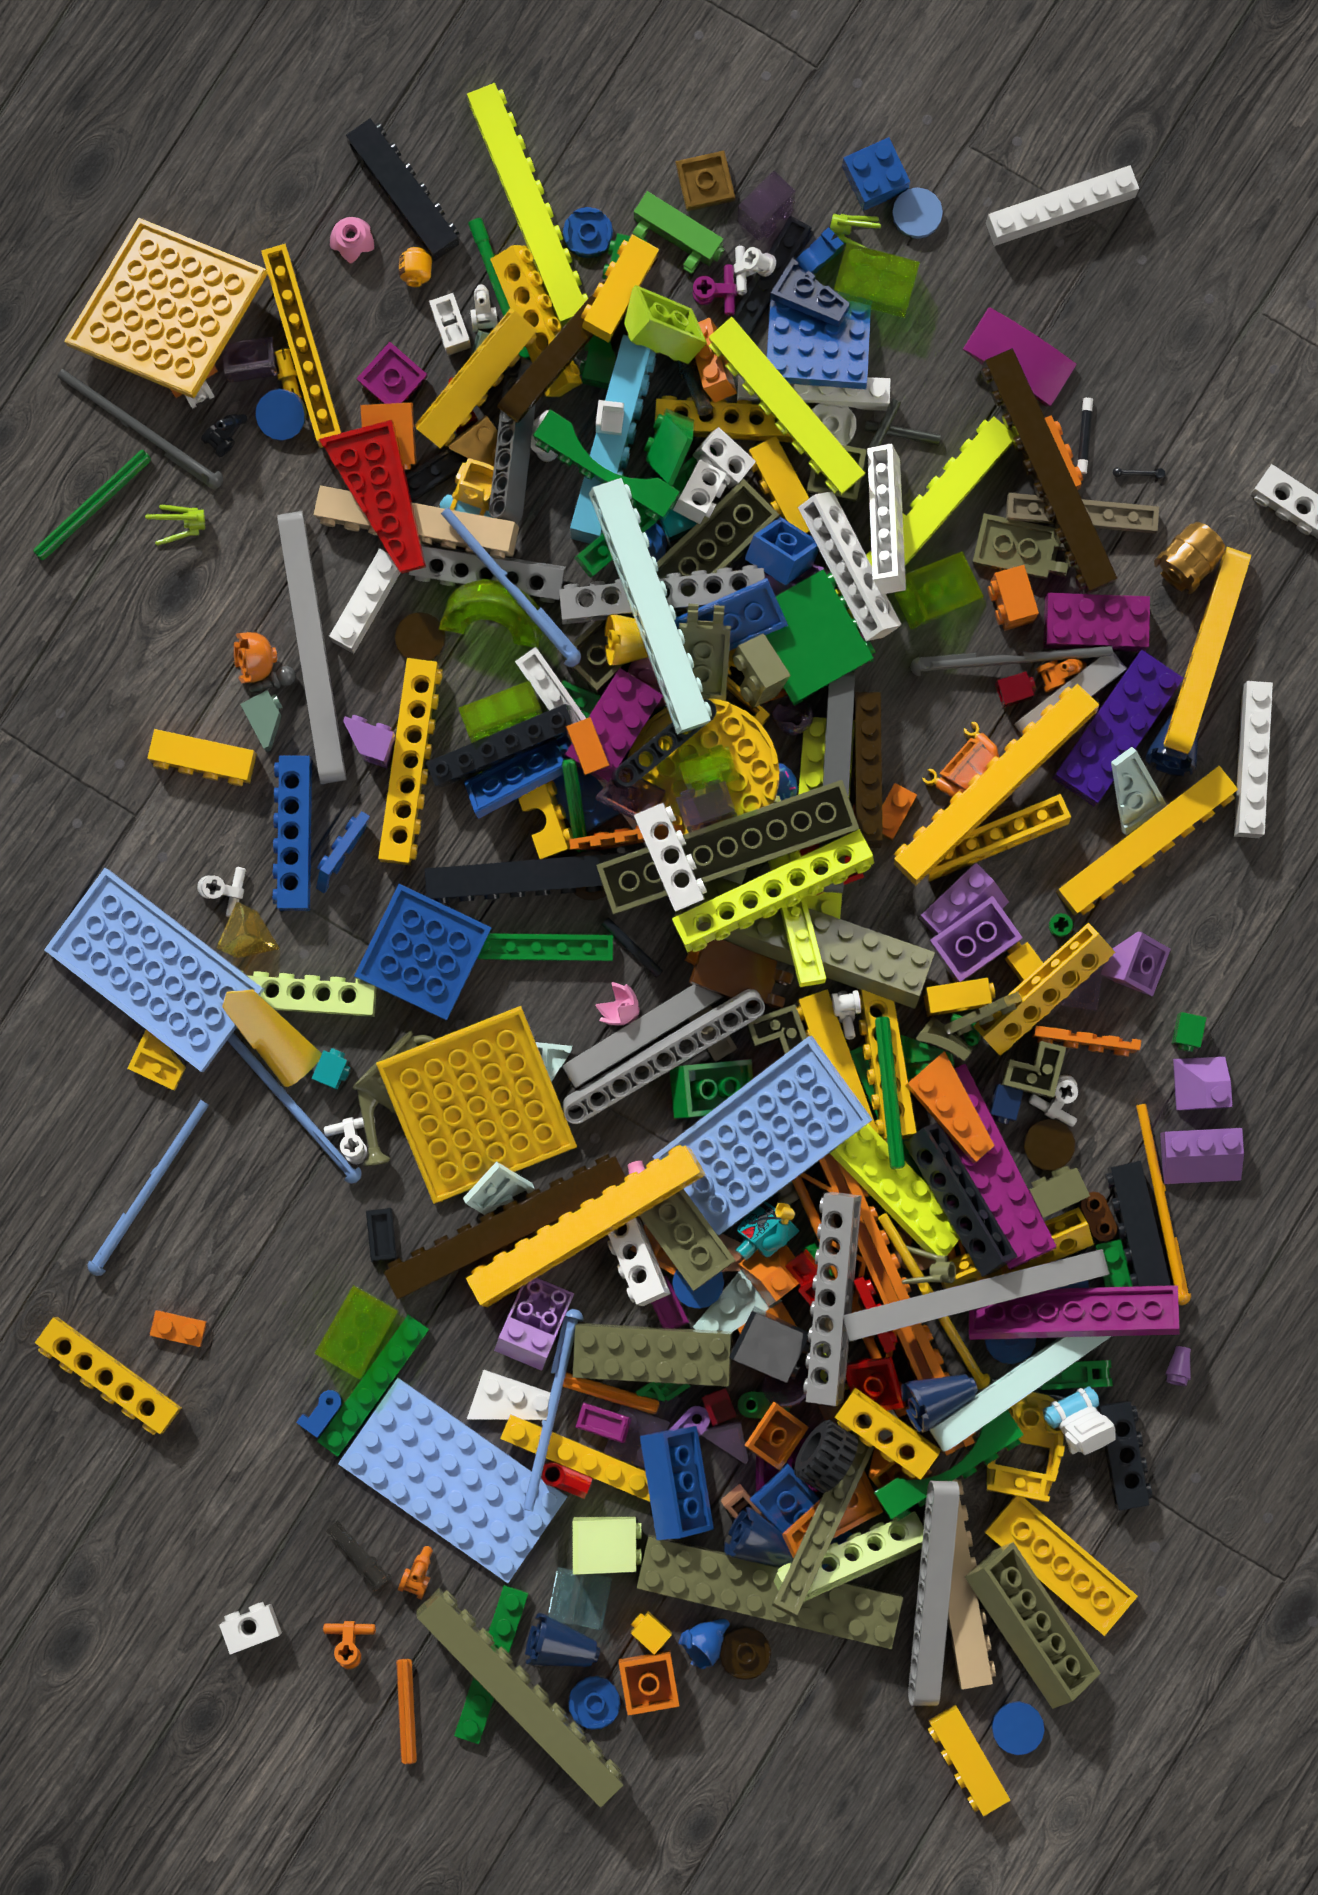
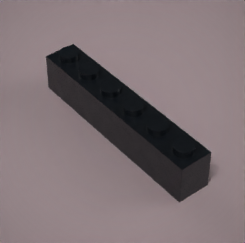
[346,118,460,261]
[1105,1161,1171,1287]

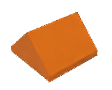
[745,1402,809,1471]

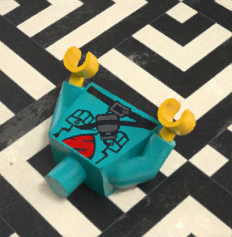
[736,1201,799,1261]

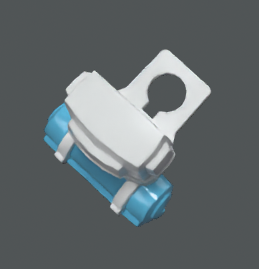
[1043,1386,1115,1455]

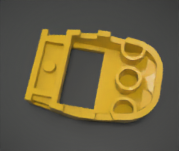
[987,1392,1065,1502]

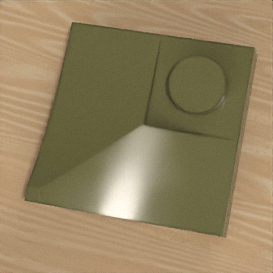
[916,1016,973,1061]

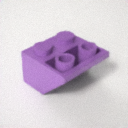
[343,715,396,769]

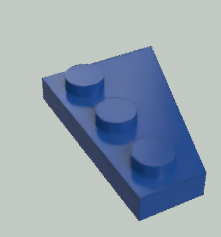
[316,811,370,894]

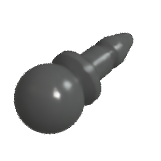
[249,666,296,692]

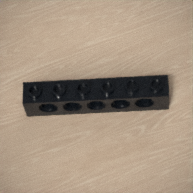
[426,704,578,787]
[904,1123,1018,1277]

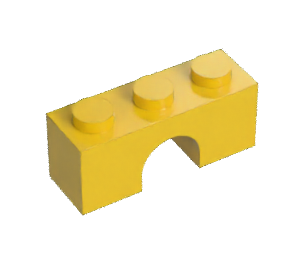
[518,780,573,859]

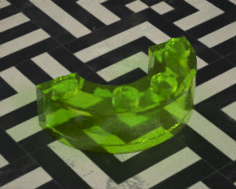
[439,579,543,648]

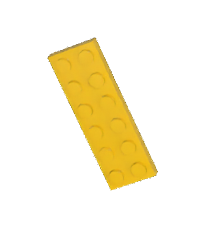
[984,1496,1138,1636]

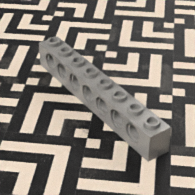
[559,565,765,624]
[803,1192,862,1406]

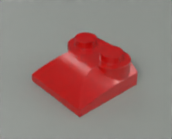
[846,1357,906,1415]

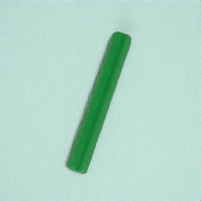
[562,759,587,853]

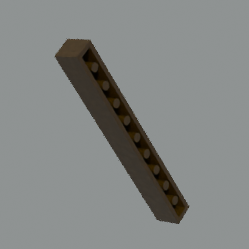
[981,348,1118,594]
[384,1154,626,1300]

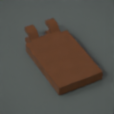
[689,939,794,1010]

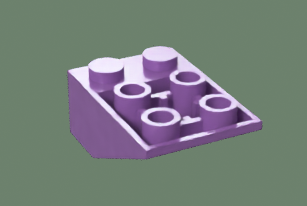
[494,1278,574,1371]

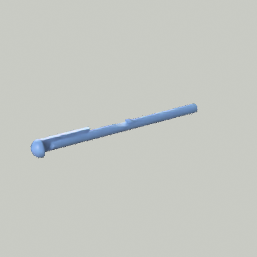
[441,507,581,667]
[227,1032,362,1184]
[88,1100,209,1276]
[523,1309,583,1511]

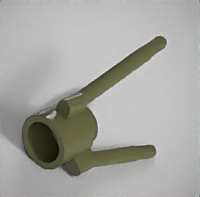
[902,1246,956,1285]

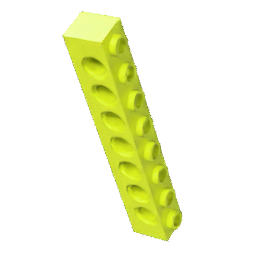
[672,829,874,952]

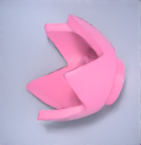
[330,217,374,263]
[596,982,640,1026]

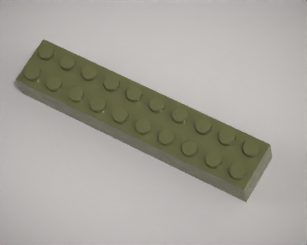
[561,479,779,694]
[596,780,859,914]
[673,877,935,1009]
[637,1534,903,1649]
[416,1588,623,1808]

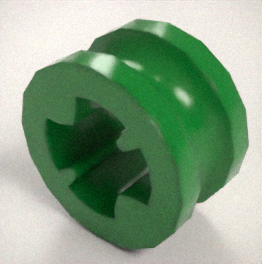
[1048,913,1073,937]

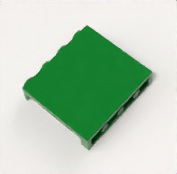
[765,570,876,706]

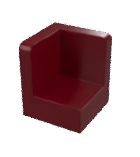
[702,1387,736,1427]

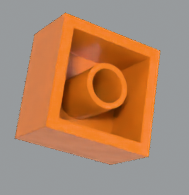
[987,565,1039,631]
[619,1650,679,1715]

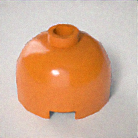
[234,632,277,683]

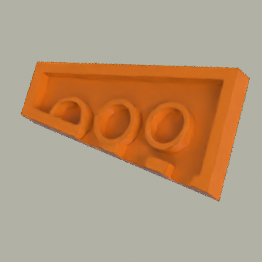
[569,825,684,851]
[1032,1026,1141,1057]

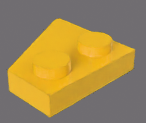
[127,1029,186,1091]

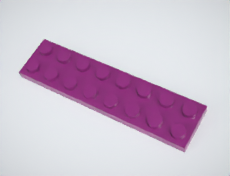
[935,1064,1056,1270]
[969,1286,1180,1340]

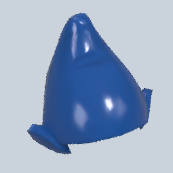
[678,1619,730,1669]

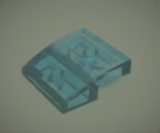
[548,1567,612,1630]

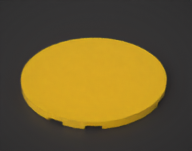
[626,698,780,840]

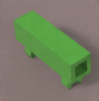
[633,191,725,274]

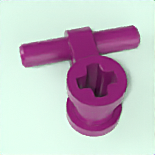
[693,265,737,316]

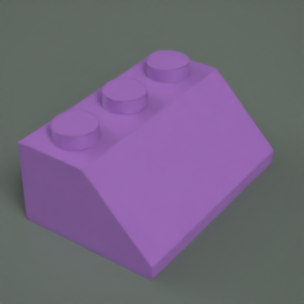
[919,863,1009,936]
[930,896,1023,983]
[1160,1128,1244,1184]

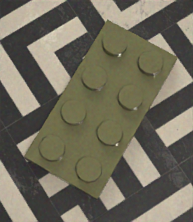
[639,1189,736,1291]

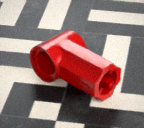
[541,1461,593,1499]

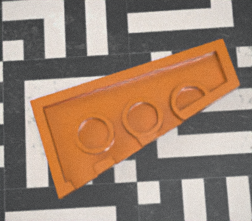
[905,1051,995,1164]
[782,1471,883,1558]

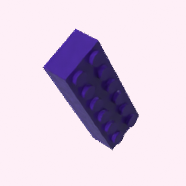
[1052,649,1184,807]

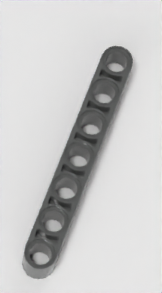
[489,355,535,524]

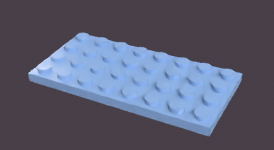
[44,868,265,1072]
[652,1035,873,1236]
[338,1378,568,1583]

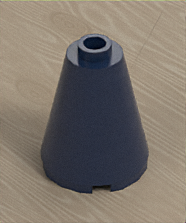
[1146,707,1199,776]
[901,1374,978,1433]
[724,1507,793,1568]
[525,1613,600,1667]

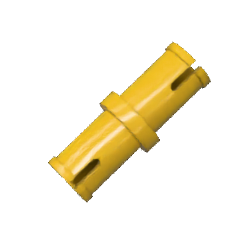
[274,349,302,399]

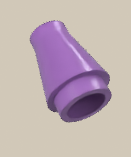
[1165,1346,1191,1386]

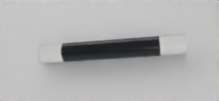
[1077,398,1093,474]

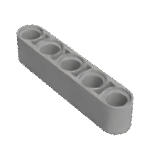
[1014,652,1127,735]

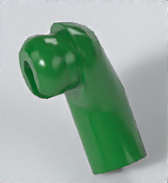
[949,1013,981,1046]

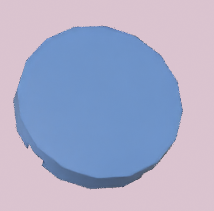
[892,187,943,239]

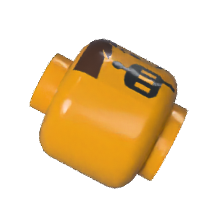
[399,247,432,287]

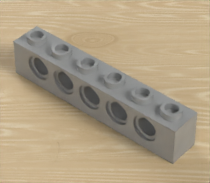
[409,544,566,603]

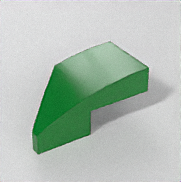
[636,1382,691,1401]

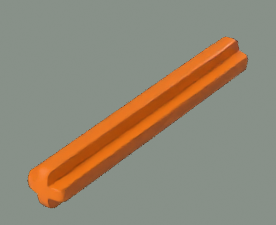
[563,1372,659,1414]
[396,1659,417,1764]

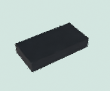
[366,1208,397,1262]

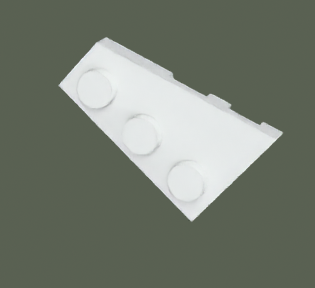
[467,1370,551,1420]

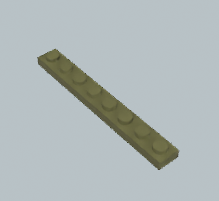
[772,1420,875,1618]

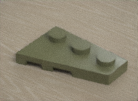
[944,992,1022,1036]

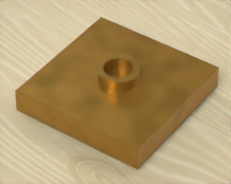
[675,151,735,212]

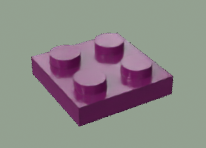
[356,342,428,404]

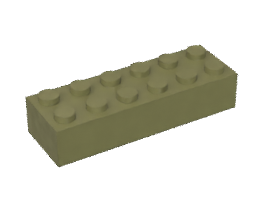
[573,1323,733,1386]
[965,1542,1101,1709]

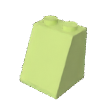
[573,1517,641,1574]

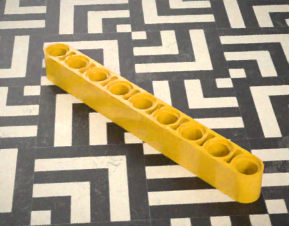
[1163,547,1251,754]

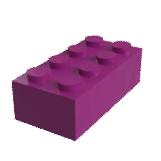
[1044,593,1150,652]
[564,668,663,785]

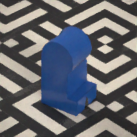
[796,227,844,274]
[296,1390,342,1438]

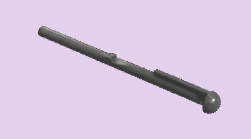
[57,369,223,489]
[910,646,1113,676]

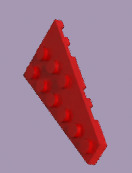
[319,420,426,574]

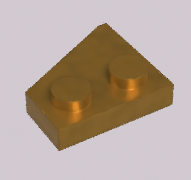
[447,415,498,467]

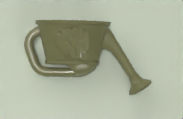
[352,1031,435,1166]

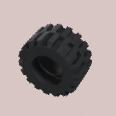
[794,1420,858,1493]

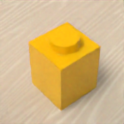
[1005,942,1043,982]
[631,1611,672,1655]

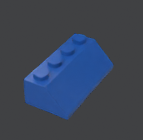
[640,1426,714,1540]

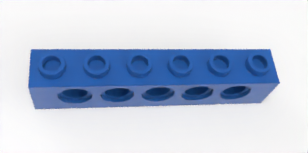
[272,756,312,911]

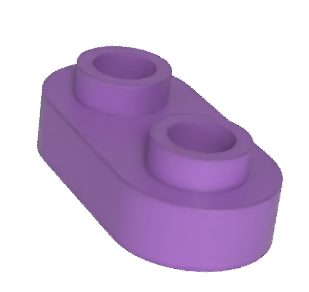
[670,1406,710,1436]

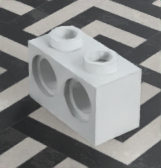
[429,293,471,356]
[693,427,756,489]
[673,460,726,524]

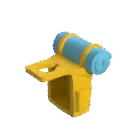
[439,458,494,518]

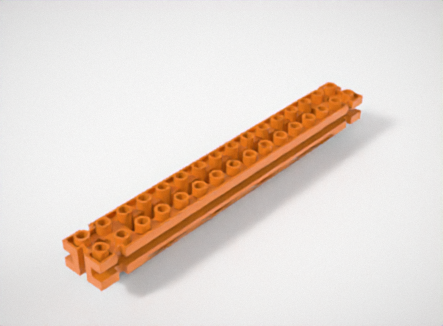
[792,1153,976,1456]

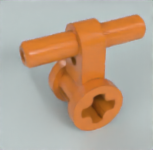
[1036,659,1087,692]
[398,1546,433,1600]
[323,1621,376,1669]

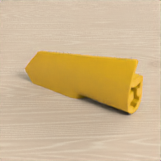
[222,989,322,1087]

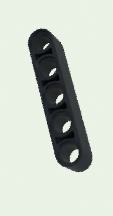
[611,699,717,789]

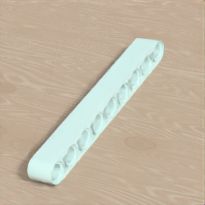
[930,1336,1111,1452]

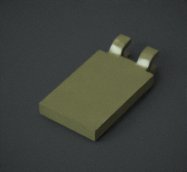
[973,513,1068,580]
[679,604,731,701]

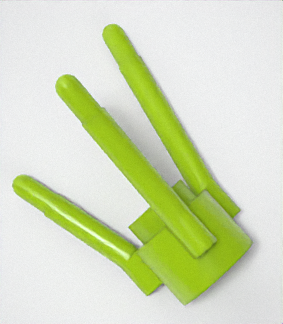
[830,214,883,260]
[145,505,205,546]

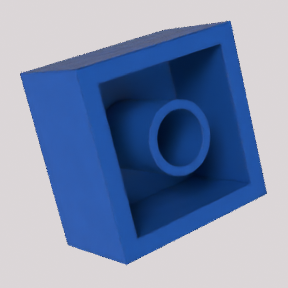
[842,137,910,211]
[745,517,819,585]

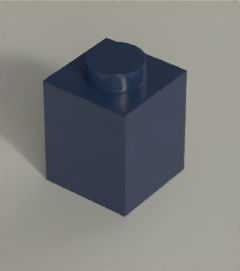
[990,1084,1023,1125]

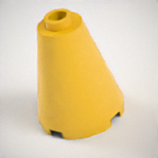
[605,614,649,666]

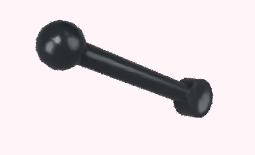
[1113,467,1165,479]

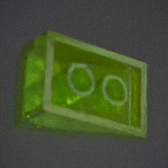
[894,551,984,630]
[679,745,740,796]

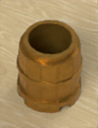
[1154,522,1225,594]

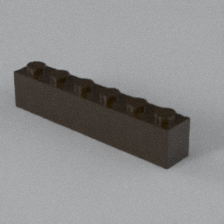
[854,692,883,848]

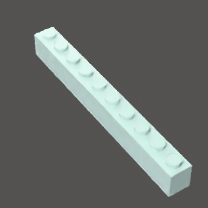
[589,478,712,735]

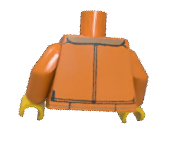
[922,722,999,797]

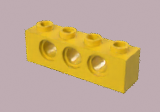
[835,1388,941,1480]

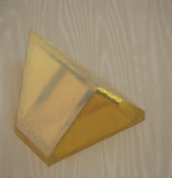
[216,902,280,958]

